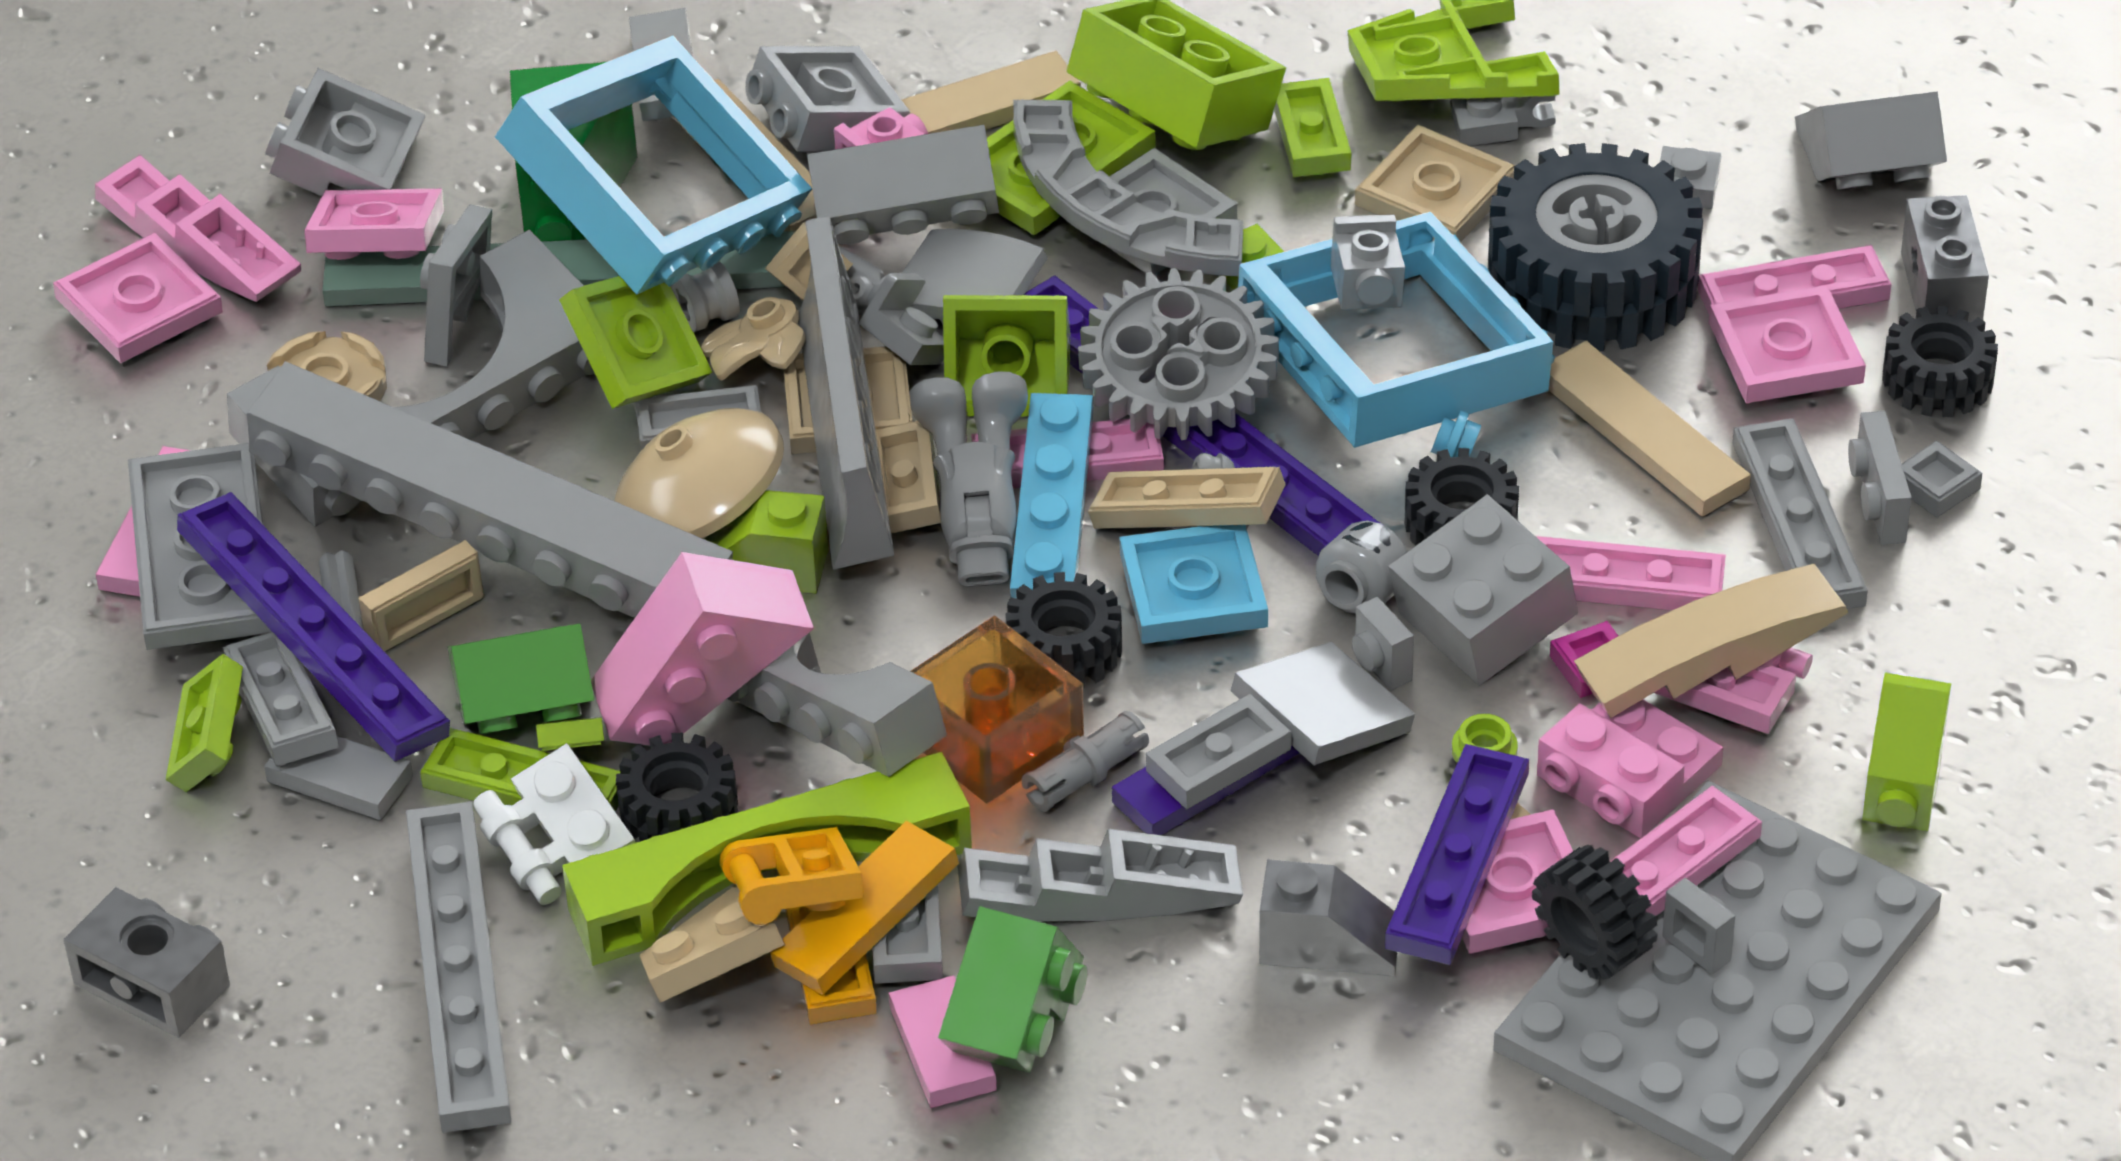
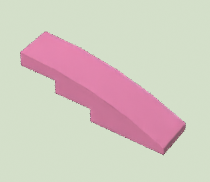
[95,155,301,302]

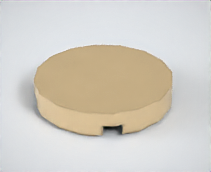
[267,331,387,401]

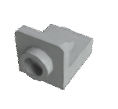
[858,273,944,365]

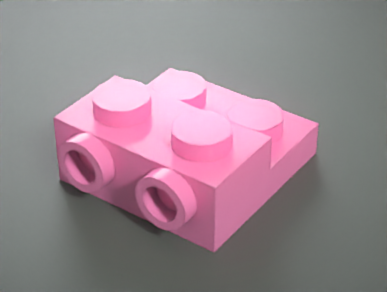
[1537,699,1724,839]

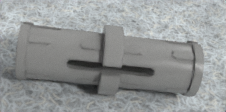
[1022,711,1149,812]

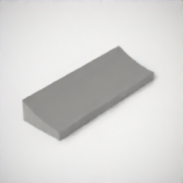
[798,215,894,570]

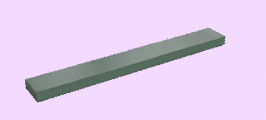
[322,231,796,306]

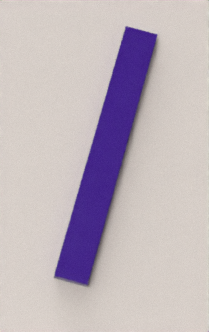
[1024,275,1383,557]

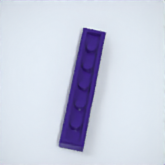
[177,492,450,762]

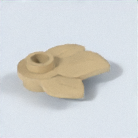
[700,297,806,381]

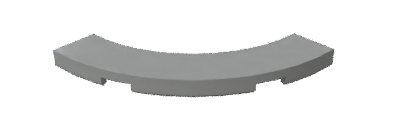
[1013,100,1243,276]

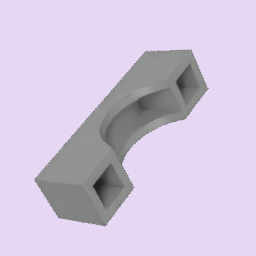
[727,632,947,777]

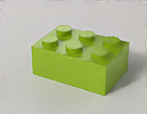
[1066,0,1287,150]

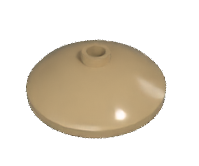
[614,408,784,538]

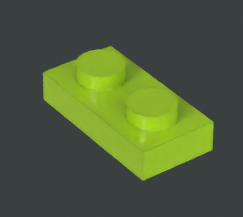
[1274,78,1351,177]
[165,654,243,792]

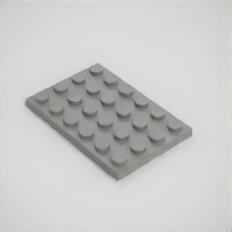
[1493,780,1942,1161]

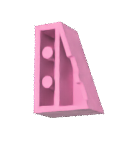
[591,552,814,746]

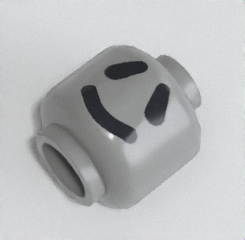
[1316,520,1407,614]

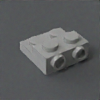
[745,46,910,154]
[265,68,426,196]

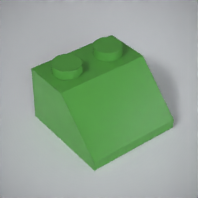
[447,623,594,734]

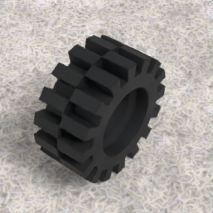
[1882,306,1998,417]
[1404,448,1519,546]
[1005,572,1122,691]
[616,733,738,842]
[1532,845,1658,980]

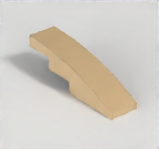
[1574,564,1848,719]

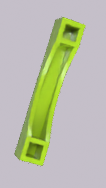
[562,752,972,966]

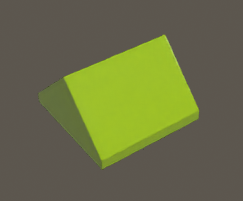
[943,295,1070,417]

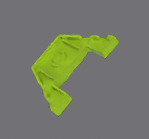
[1347,0,1560,102]

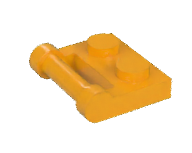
[719,827,863,925]

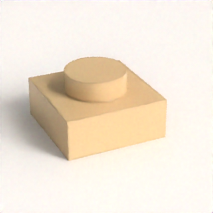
[765,222,853,301]

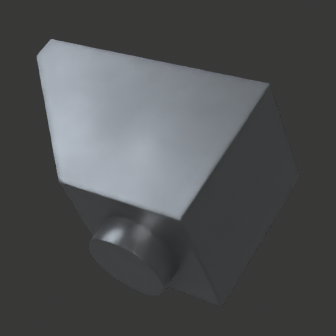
[1259,859,1398,976]

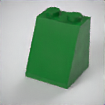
[510,62,638,242]

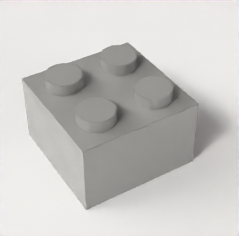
[1388,494,1578,686]

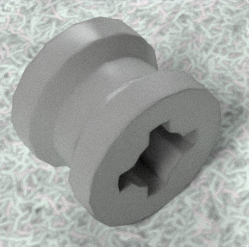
[671,261,740,333]

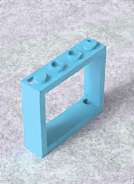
[495,36,812,295]
[1238,212,1555,448]

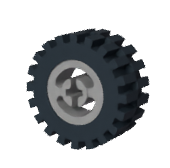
[1488,143,1703,351]

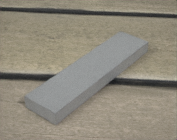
[1732,418,1868,609]

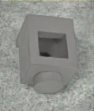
[1330,214,1405,310]

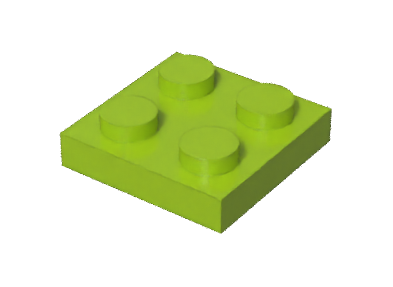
[559,276,713,409]

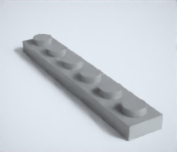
[406,801,512,1133]

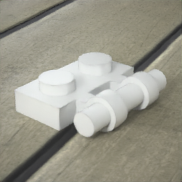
[473,743,636,905]

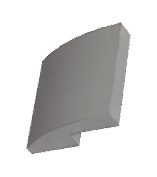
[902,229,1048,324]

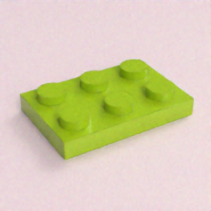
[987,80,1156,235]

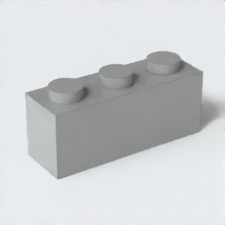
[807,125,999,245]

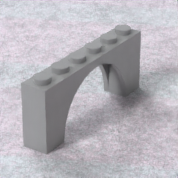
[227,230,595,527]

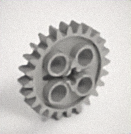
[1078,268,1279,440]

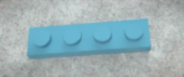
[1010,393,1094,599]

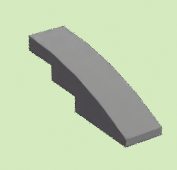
[957,829,1243,921]

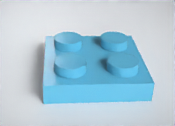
[1120,525,1268,644]

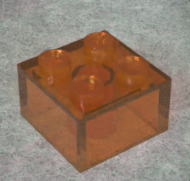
[910,615,1084,804]

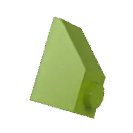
[702,490,829,594]
[1862,672,1952,831]

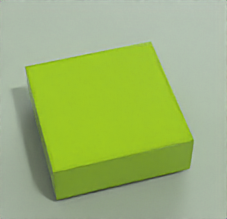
[536,717,605,751]

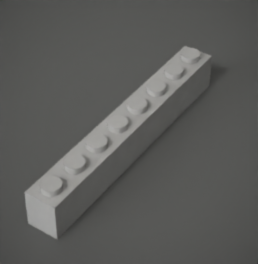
[247,361,733,618]

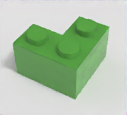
[938,906,1088,1073]

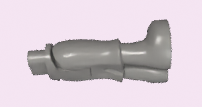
[910,372,1028,586]

